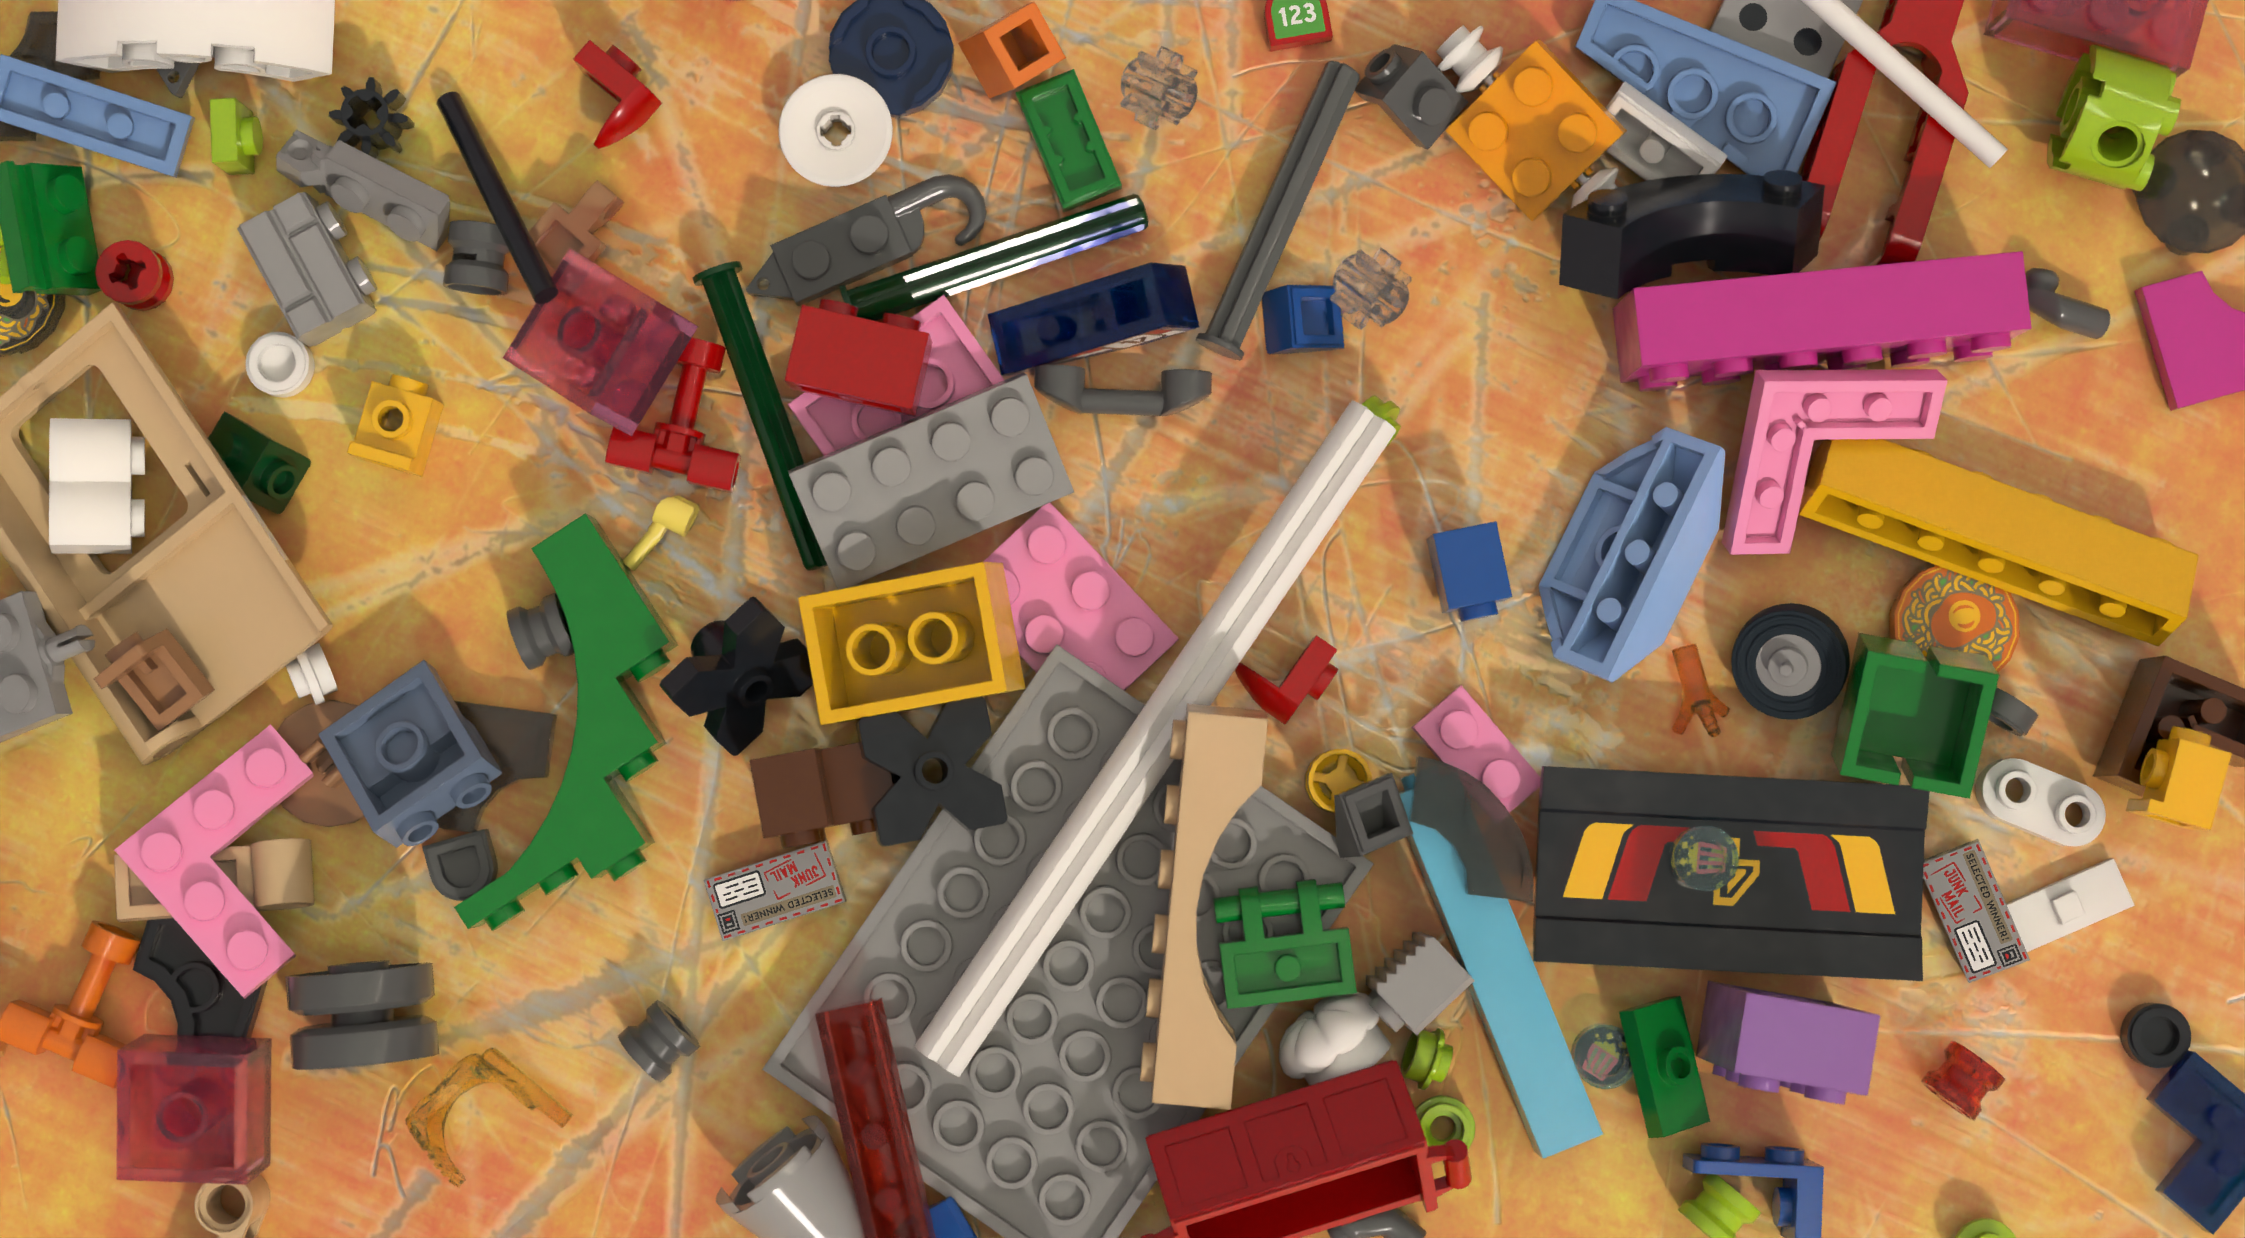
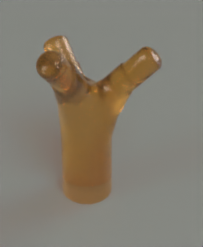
[1672,644,1730,737]

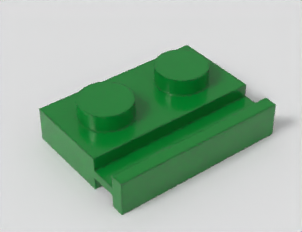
[0,161,102,296]

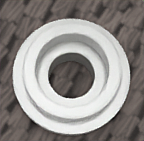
[286,643,338,705]

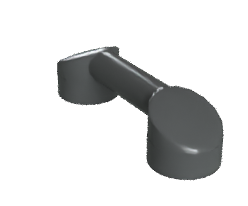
[1034,365,1212,417]

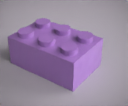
[1696,981,1880,1104]

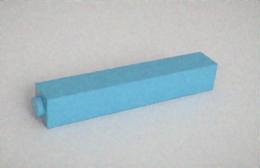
[1399,765,1603,1159]

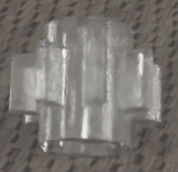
[1120,46,1198,131]
[1330,248,1412,330]

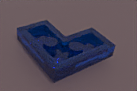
[2146,1050,2245,1235]

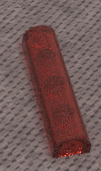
[815,998,936,1238]

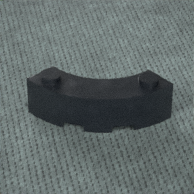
[1559,170,1825,299]

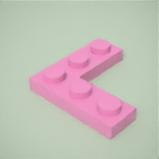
[1722,369,1948,555]
[114,724,314,999]

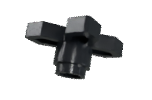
[660,597,813,756]
[856,697,1007,846]

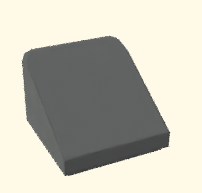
[1334,773,1413,858]

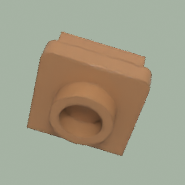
[94,629,215,732]

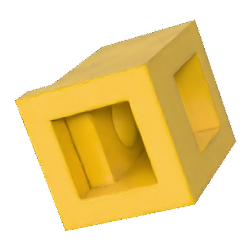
[347,374,444,477]
[2126,726,2232,830]

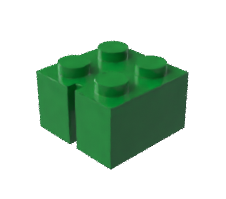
[1831,633,1999,799]

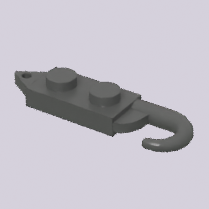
[746,174,987,307]

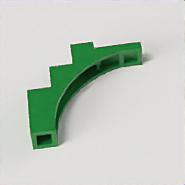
[454,513,678,931]

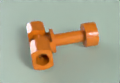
[0,921,141,1088]

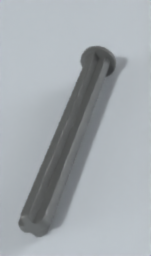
[1195,61,1360,361]

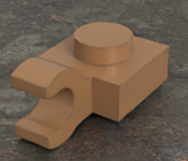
[529,180,624,294]

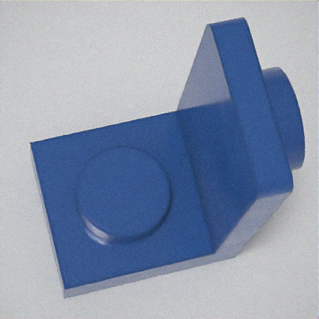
[1683,1143,1824,1238]

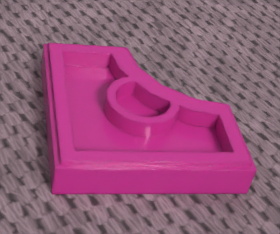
[2135,271,2245,411]

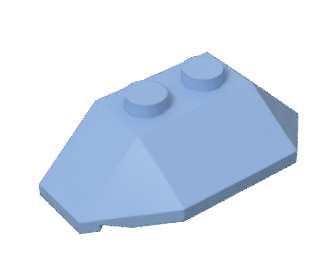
[1538,427,1725,683]

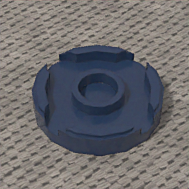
[829,0,954,118]

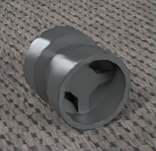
[443,220,510,295]

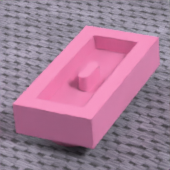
[1411,685,1541,824]

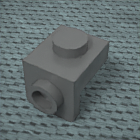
[1355,44,1468,150]

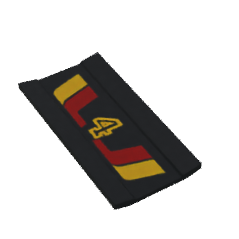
[1533,766,1930,981]

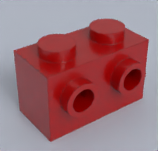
[784,299,933,417]

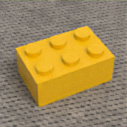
[798,562,1025,725]

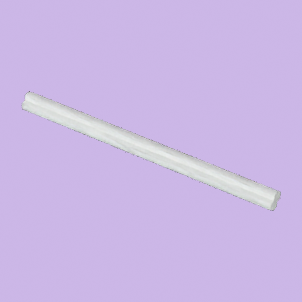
[914,400,1397,1077]

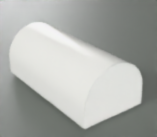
[1606,81,1728,181]

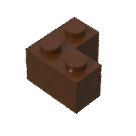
[2093,656,2245,797]
[750,742,895,848]

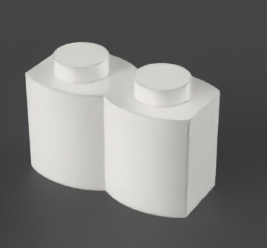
[49,418,145,554]

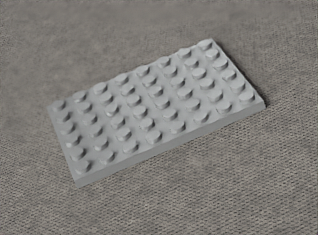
[762,644,1374,1238]

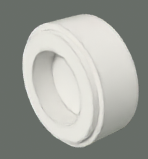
[246,332,315,398]

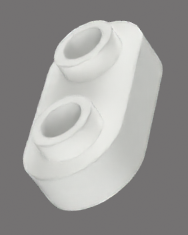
[1975,758,2106,846]

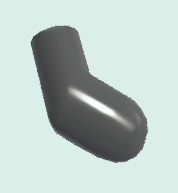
[2025,268,2110,339]
[1327,1208,1427,1238]

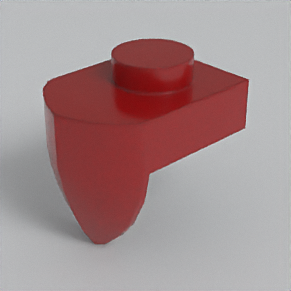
[573,40,662,149]
[1235,635,1339,725]

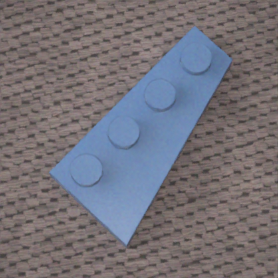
[1575,0,1837,176]

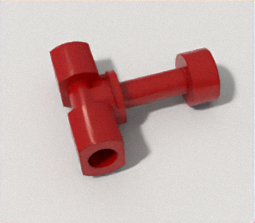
[605,336,741,493]

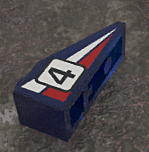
[988,262,1199,376]

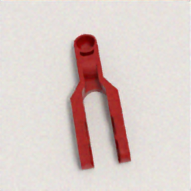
[1801,0,1969,265]

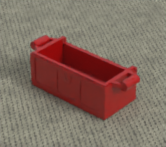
[1141,1060,1472,1238]

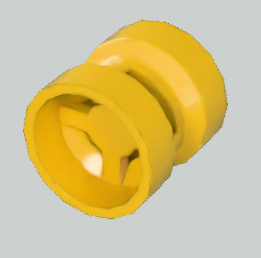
[1304,749,1372,813]

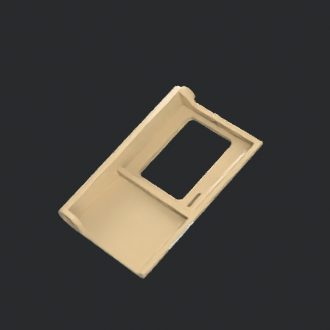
[0,302,333,765]

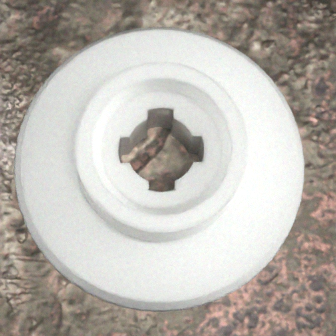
[779,74,893,187]

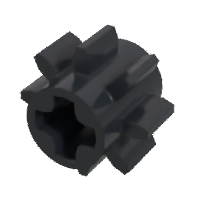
[329,77,415,158]

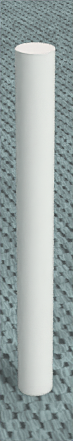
[1801,0,2008,168]

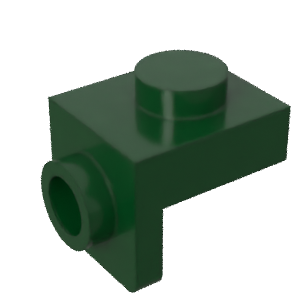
[208,411,311,514]

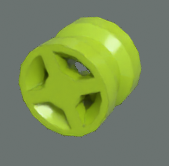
[1678,1174,1761,1238]

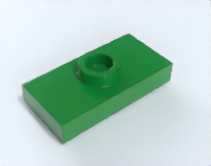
[1015,69,1122,213]
[1619,996,1710,1138]

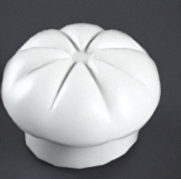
[1279,992,1391,1085]

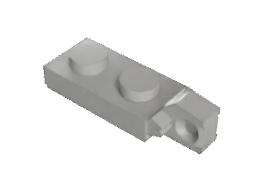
[276,130,450,251]

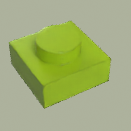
[210,98,263,175]

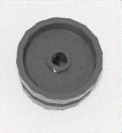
[285,960,439,1070]

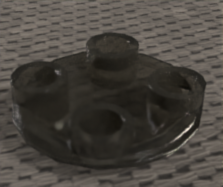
[2132,130,2245,256]

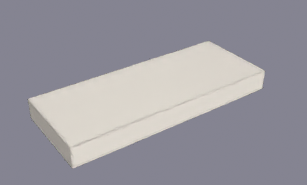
[2006,858,2135,952]

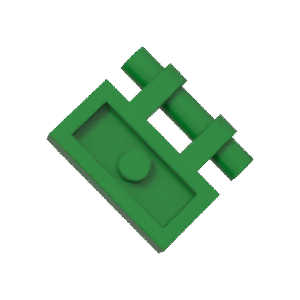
[1213,879,1357,1009]

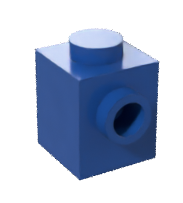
[1427,521,1512,622]

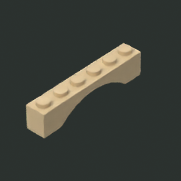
[1140,704,1268,1110]

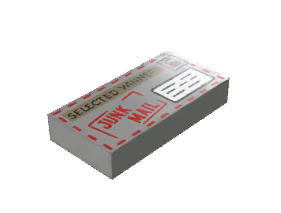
[1923,839,2030,983]
[704,840,847,941]

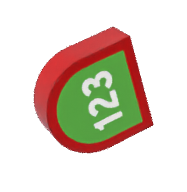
[1264,0,1333,52]

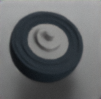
[1731,603,1850,720]

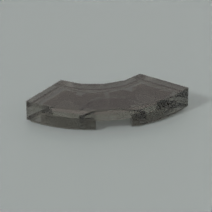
[1409,757,1534,902]

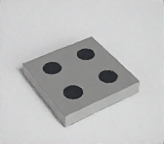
[1709,0,1863,78]

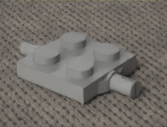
[0,591,95,743]

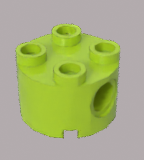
[2047,44,2181,191]

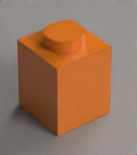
[958,1,1066,99]

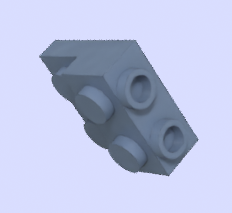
[318,660,502,848]

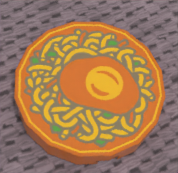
[1889,565,2020,672]

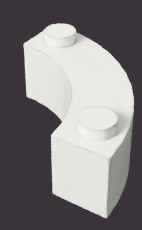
[55,0,335,82]

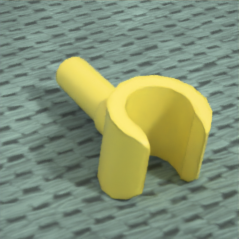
[623,495,700,571]

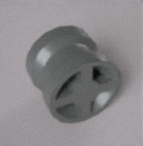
[506,593,575,670]
[618,1000,700,1082]

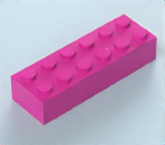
[1613,251,2032,392]

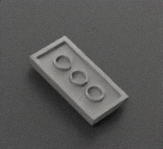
[788,372,1074,589]

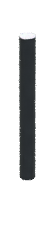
[437,92,558,304]

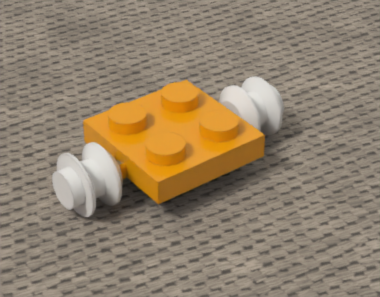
[1436,25,1627,221]

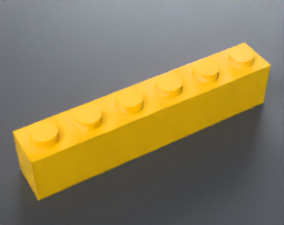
[1798,439,2199,647]

